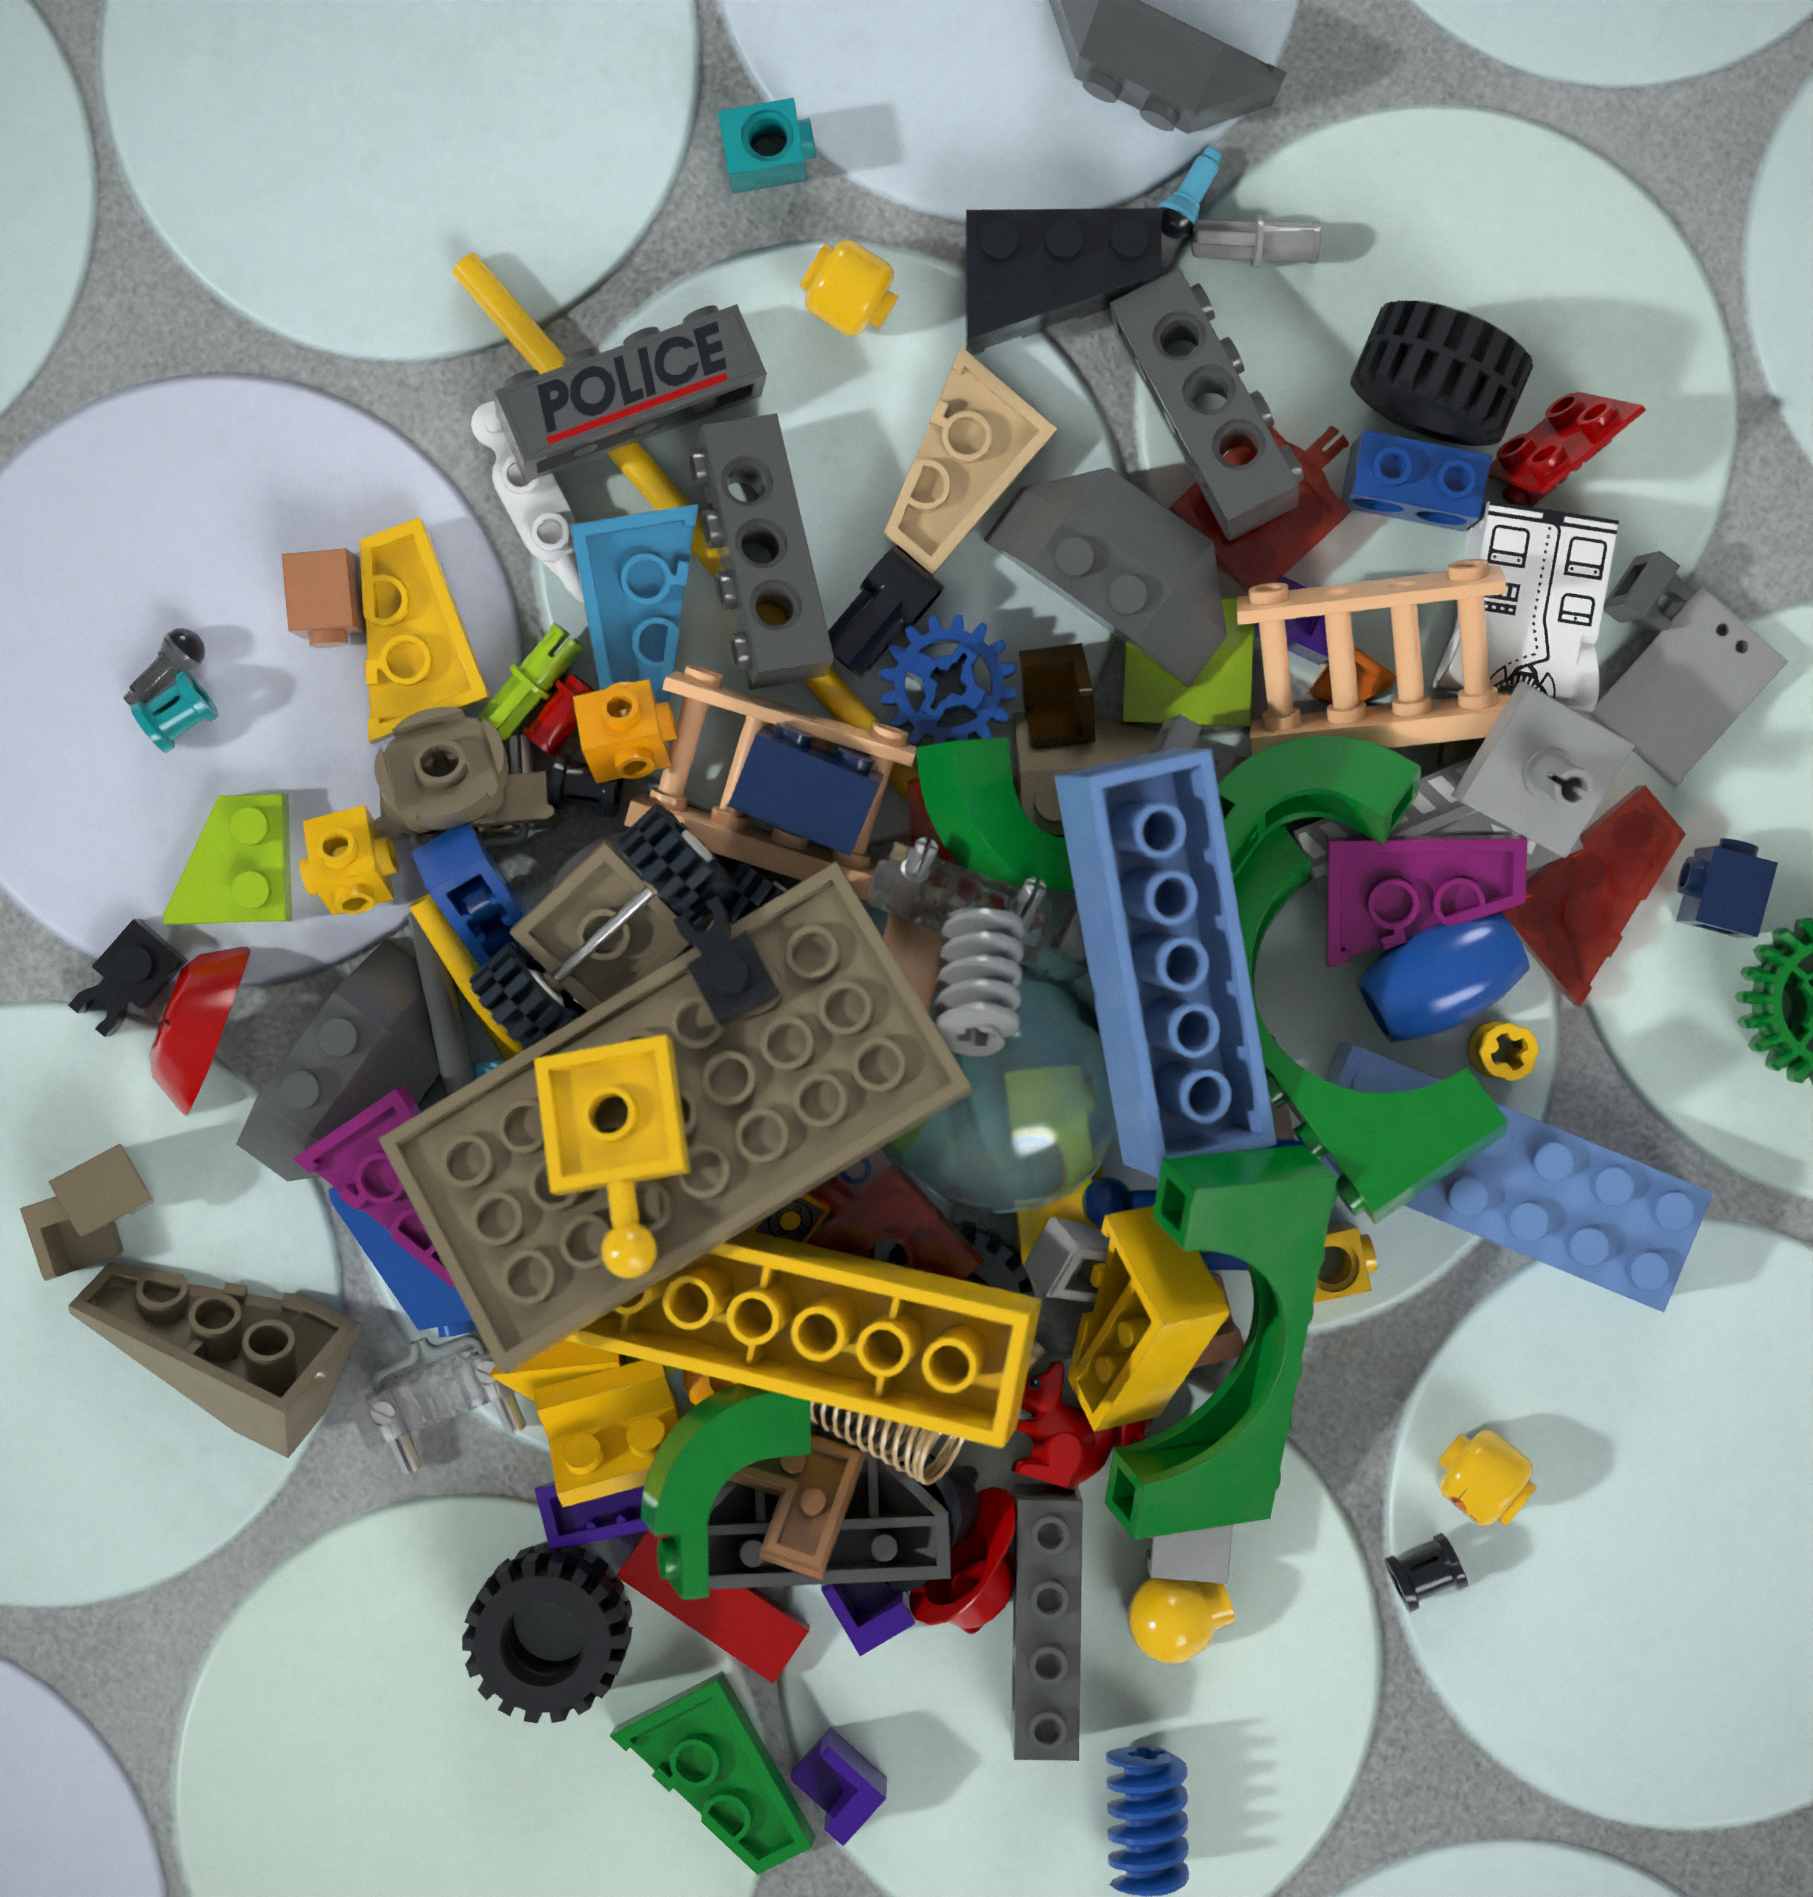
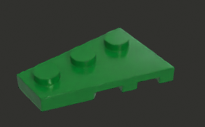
[610,1671,816,1875]

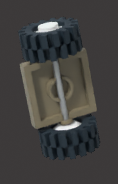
[469,803,738,1050]

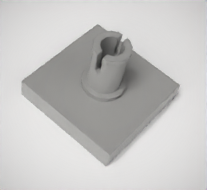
[1452,681,1635,859]

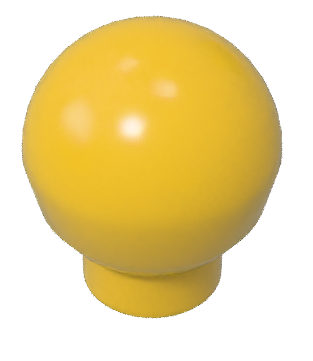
[1127,1577,1235,1664]

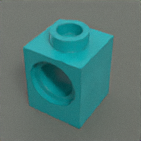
[717,98,816,194]

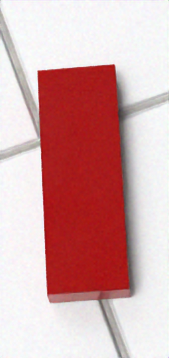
[616,1530,810,1684]

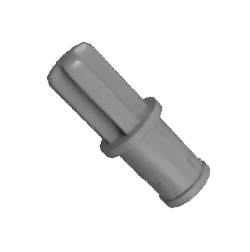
[1191,214,1321,267]

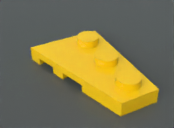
[360,517,492,744]

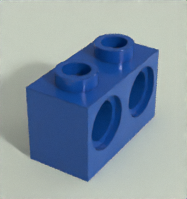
[1339,430,1492,532]

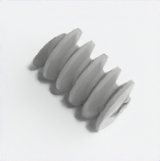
[934,908,1025,1057]

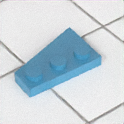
[570,504,699,703]

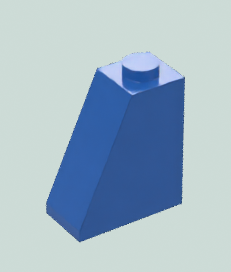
[328,1187,477,1337]

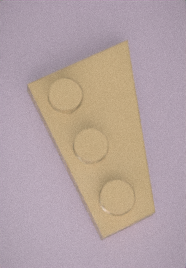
[884,346,1057,576]

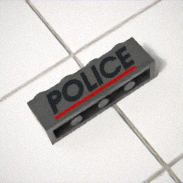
[495,304,767,482]

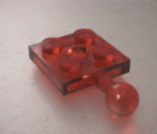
[806,1162,985,1280]

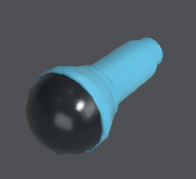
[1158,147,1222,240]

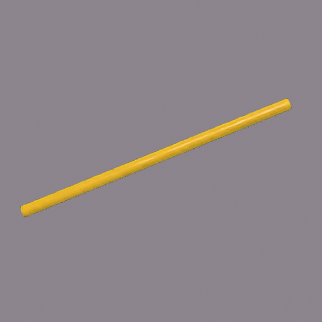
[452,252,945,846]

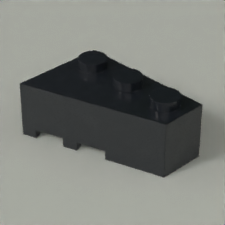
[965,208,1162,355]

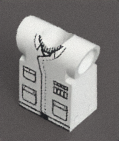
[1432,501,1619,712]

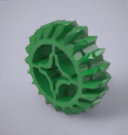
[1734,918,1813,1085]

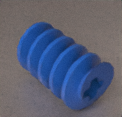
[1106,1746,1189,1896]

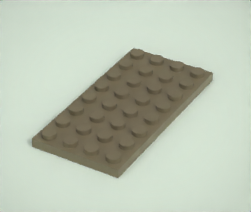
[378,862,974,1373]

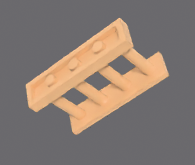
[1237,559,1510,756]
[624,665,919,902]

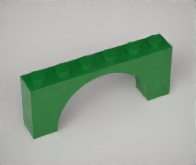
[1233,825,1508,1225]
[1105,1145,1338,1540]

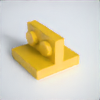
[533,1360,682,1508]

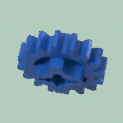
[880,614,1018,745]

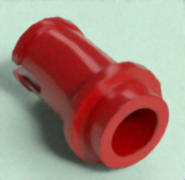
[523,673,596,757]

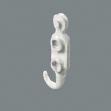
[471,401,584,603]

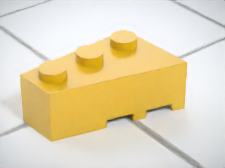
[1067,1205,1231,1432]

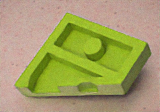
[163,794,292,925]

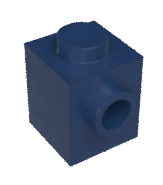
[1676,838,1778,938]

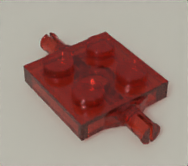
[1169,425,1352,595]

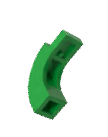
[1217,736,1421,880]
[916,737,1075,893]
[641,1383,811,1600]

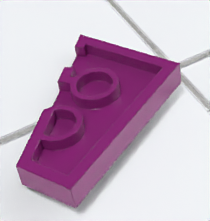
[1325,834,1527,968]
[293,1085,455,1288]

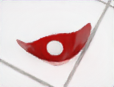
[149,947,250,1116]

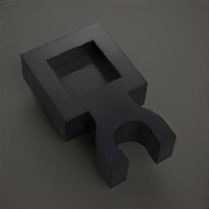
[673,896,781,1027]
[68,919,188,1037]

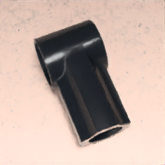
[828,545,945,679]

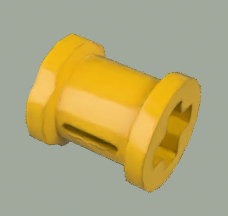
[1467,1021,1539,1081]

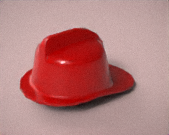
[909,1486,1017,1634]

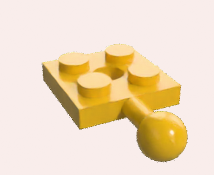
[534,1035,690,1278]

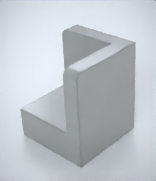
[1145,1525,1233,1584]

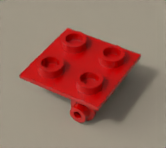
[1488,391,1646,507]

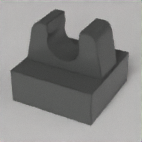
[1603,551,1692,632]

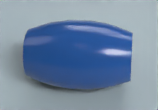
[1357,911,1530,1043]

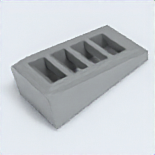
[1025,1217,1110,1303]

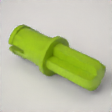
[478,622,586,741]

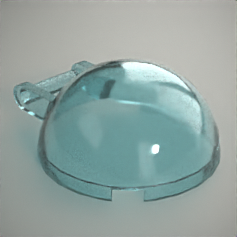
[888,959,1118,1213]

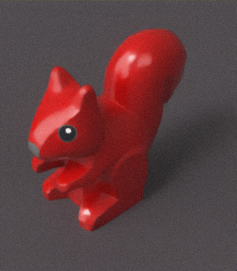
[1011,1361,1153,1491]

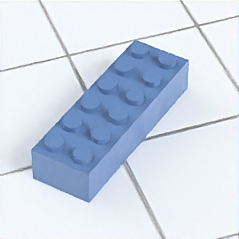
[1054,748,1277,1178]
[1297,1041,1713,1312]

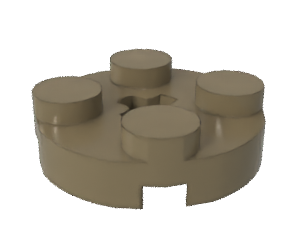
[375,707,509,833]

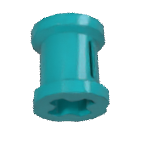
[130,669,219,753]

